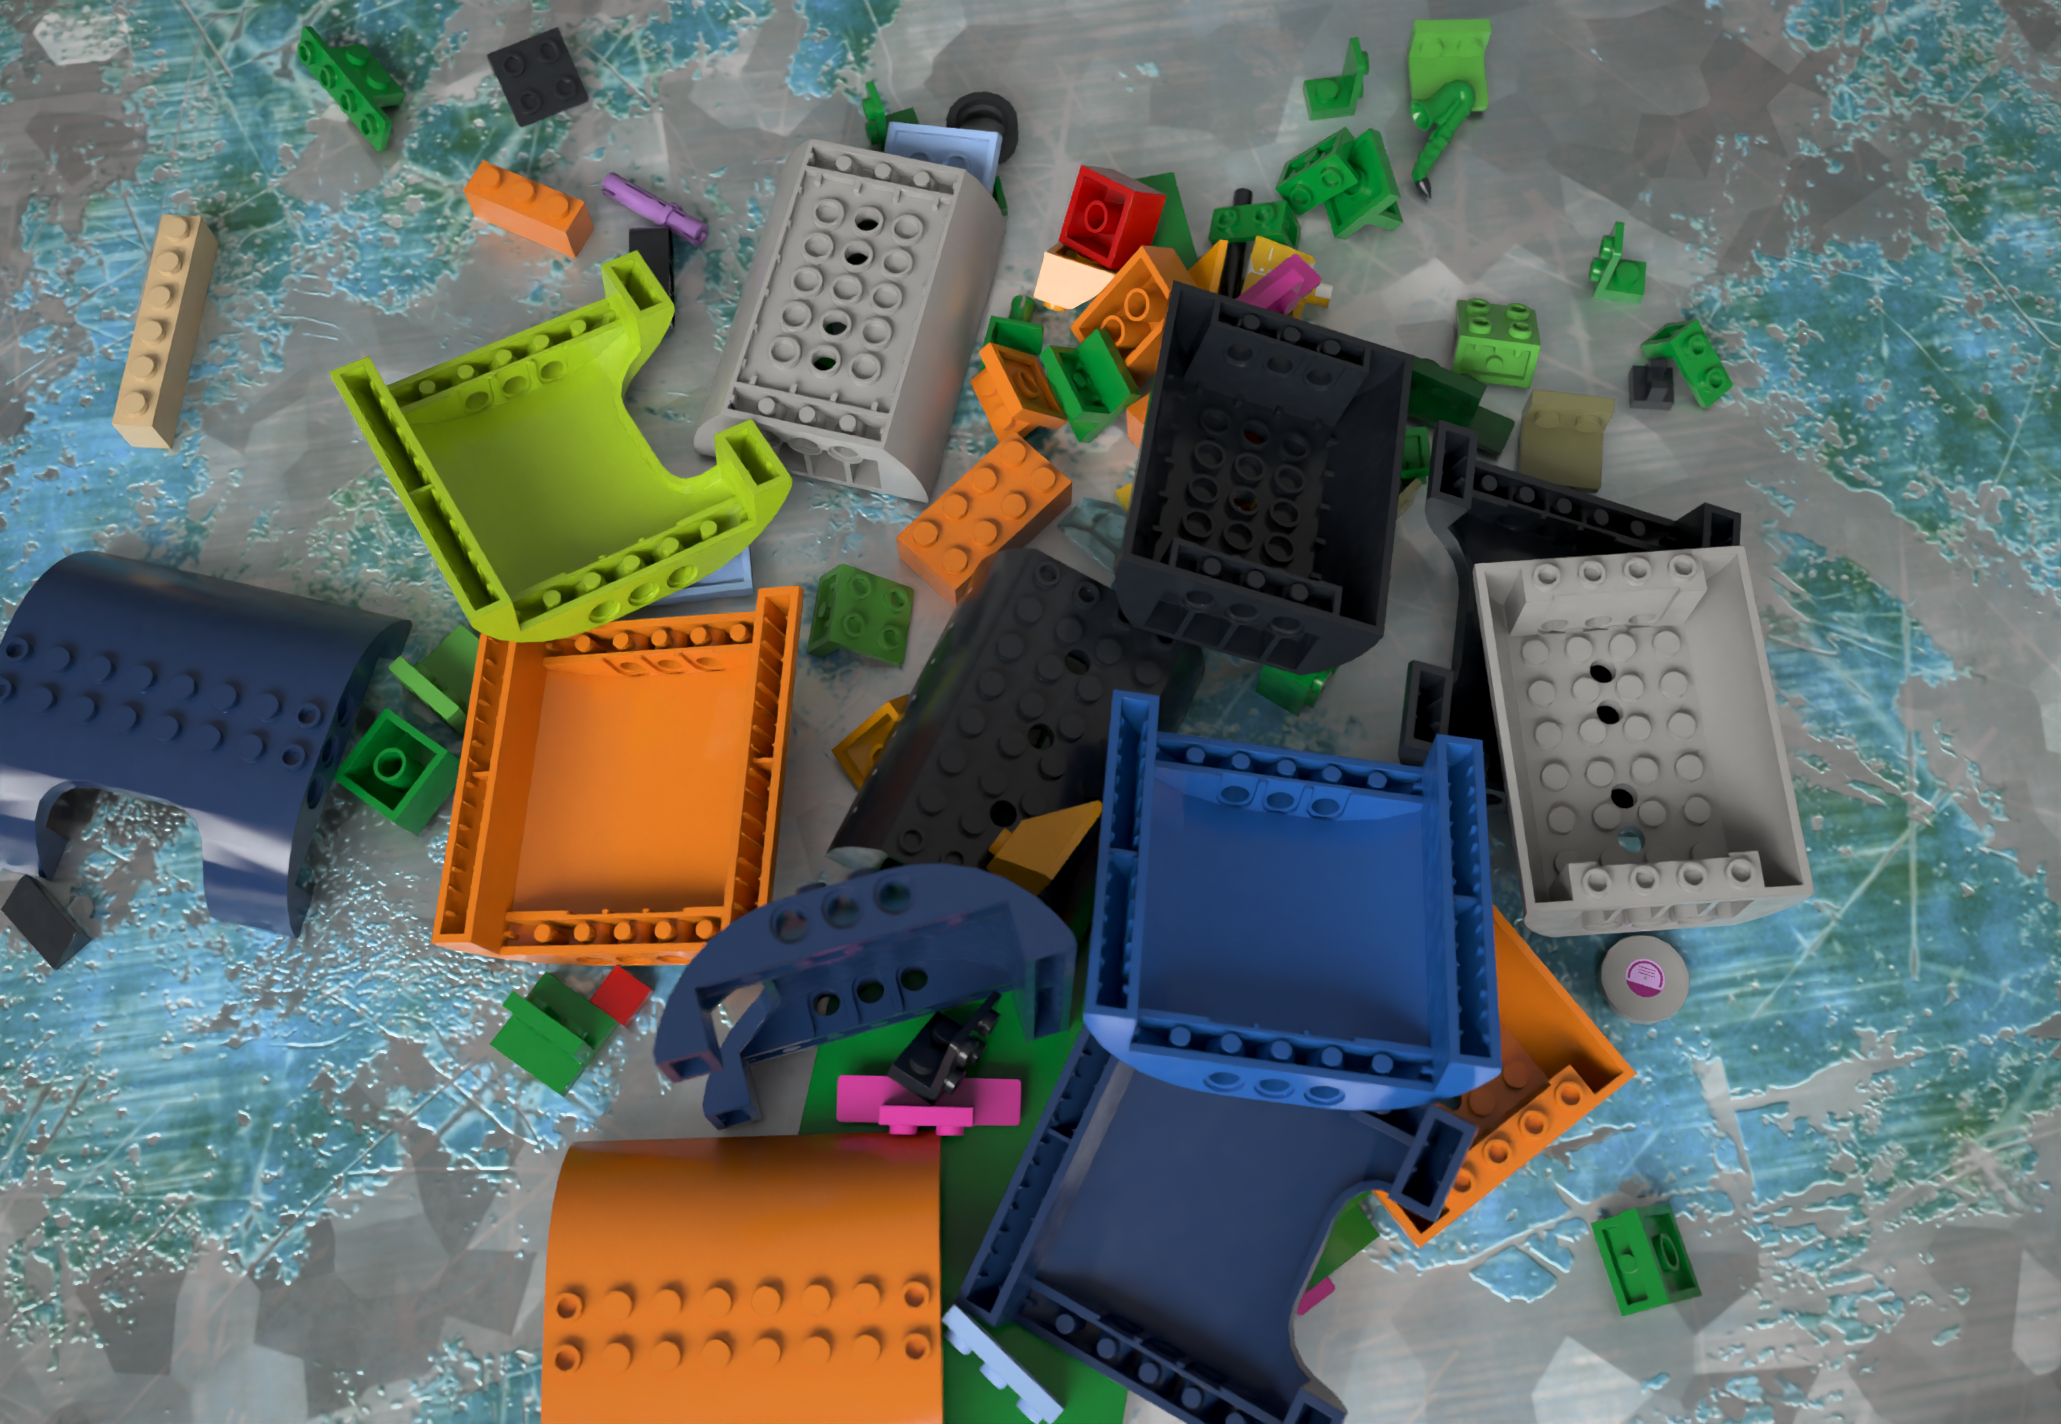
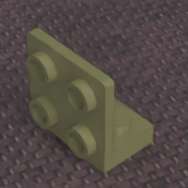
[1518,389,1615,493]

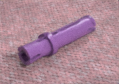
[601,172,709,247]

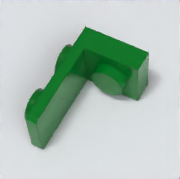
[1303,37,1369,121]
[861,81,920,153]
[1208,200,1301,250]
[1588,222,1647,304]
[1640,319,1733,407]

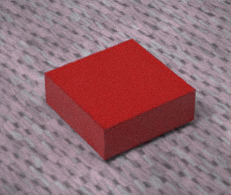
[589,965,654,1029]

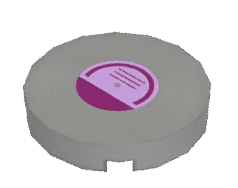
[1597,935,1689,1025]

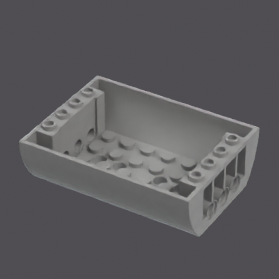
[694,138,1006,503]
[1473,545,1815,937]

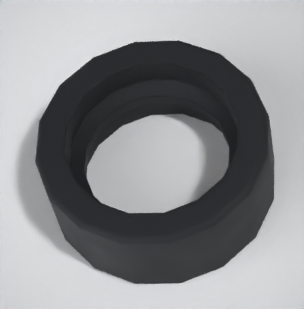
[946,91,1018,165]

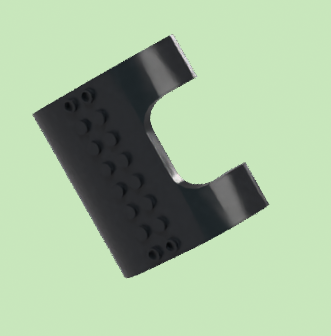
[1398,420,1741,837]

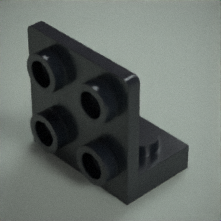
[487,27,589,128]
[887,990,1002,1106]

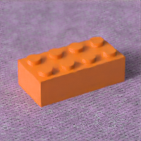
[896,430,1072,608]

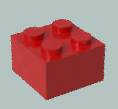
[1058,165,1167,270]

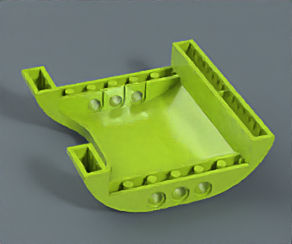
[329,250,793,643]

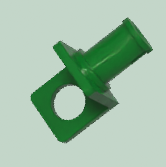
[981,295,1044,371]

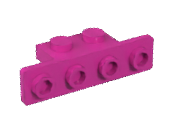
[1236,254,1322,315]
[837,1075,1021,1135]

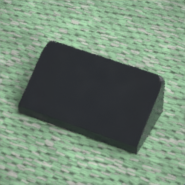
[1,874,92,971]

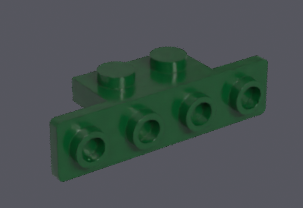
[1407,354,1515,456]

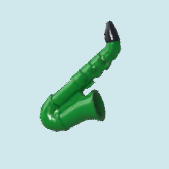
[1410,79,1476,201]

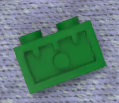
[1275,127,1359,216]

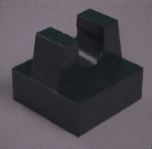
[1628,359,1674,410]

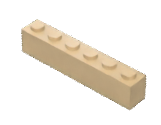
[112,214,219,449]

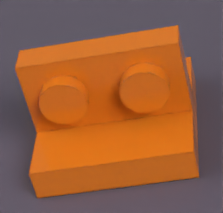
[970,342,1068,443]

